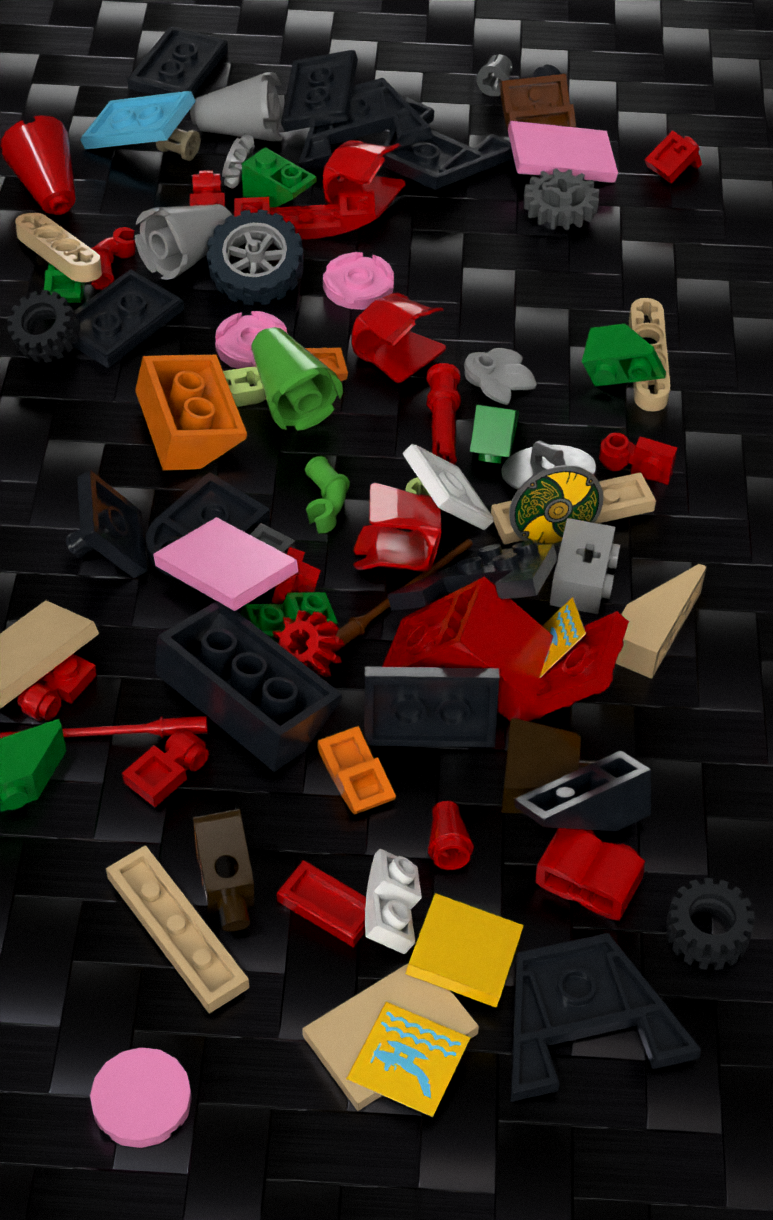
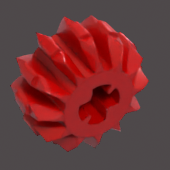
[272,610,345,677]

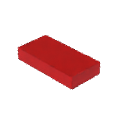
[277,860,366,947]

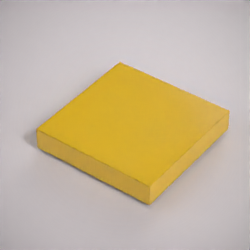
[405,893,524,1008]

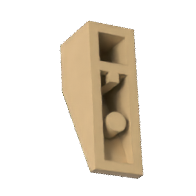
[615,564,707,679]

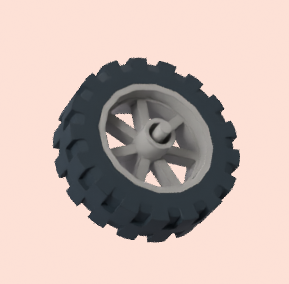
[207,210,304,305]

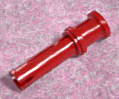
[427,363,461,465]

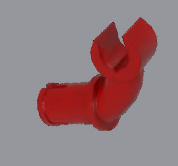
[91,227,136,290]

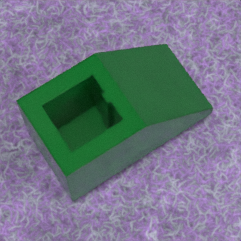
[241,147,317,208]
[582,323,666,386]

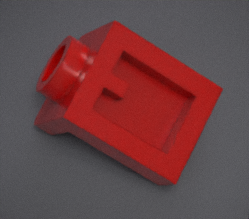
[645,130,702,184]

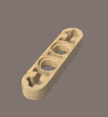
[15,213,102,282]
[629,298,670,412]

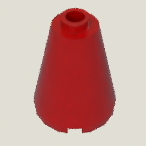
[1,115,76,215]

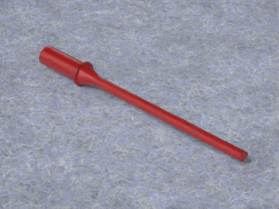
[0,716,208,738]

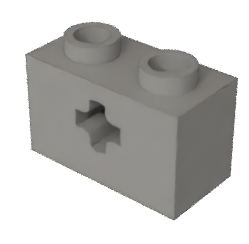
[550,518,621,614]

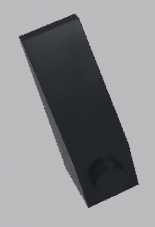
[514,751,651,831]

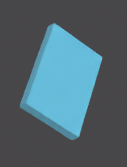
[80,91,196,150]

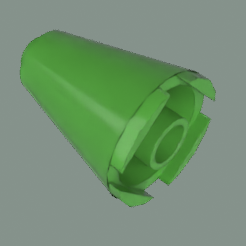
[251,327,343,431]

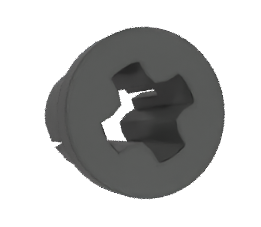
[477,54,513,96]

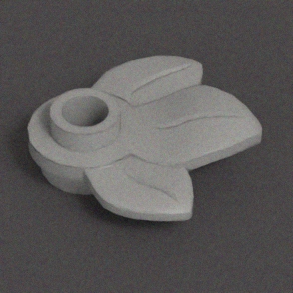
[464,348,537,405]

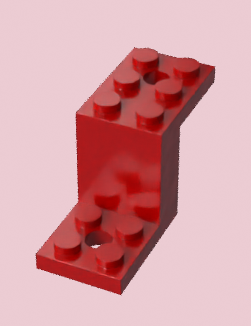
[382,576,629,721]

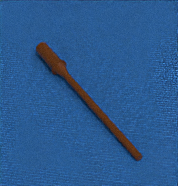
[335,539,473,653]

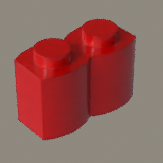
[536,828,645,921]

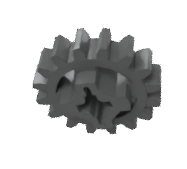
[523,169,599,230]

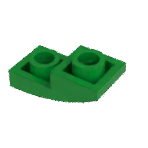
[240,592,338,643]

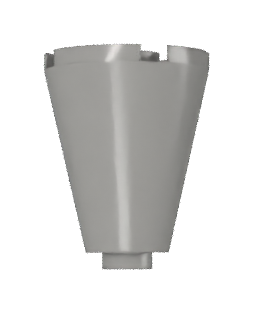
[190,72,285,142]
[135,204,232,280]

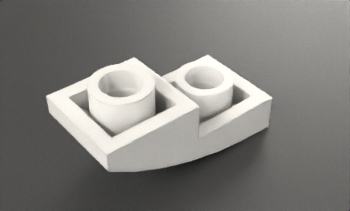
[365,848,422,954]

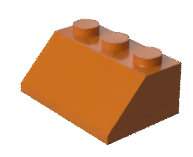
[135,355,247,471]

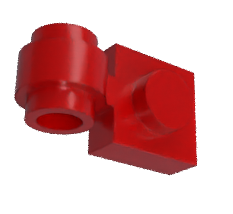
[190,170,225,207]
[599,433,677,485]
[17,654,97,721]
[122,730,209,807]

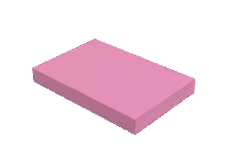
[508,121,618,183]
[153,517,299,611]

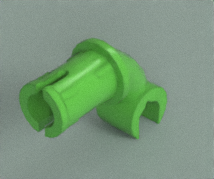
[305,456,350,534]

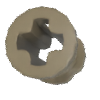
[156,128,201,161]

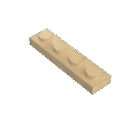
[491,472,656,545]
[106,845,249,1014]

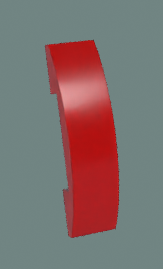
[234,191,376,239]

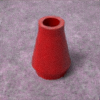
[428,801,474,870]

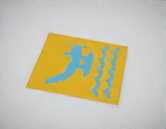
[540,597,586,678]
[346,1002,471,1117]

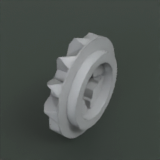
[222,133,255,189]

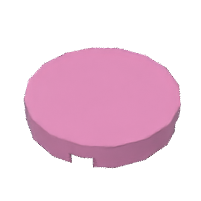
[323,252,394,310]
[215,311,287,369]
[90,1047,192,1148]

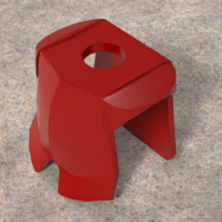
[323,140,405,219]
[352,293,446,383]
[353,483,441,572]

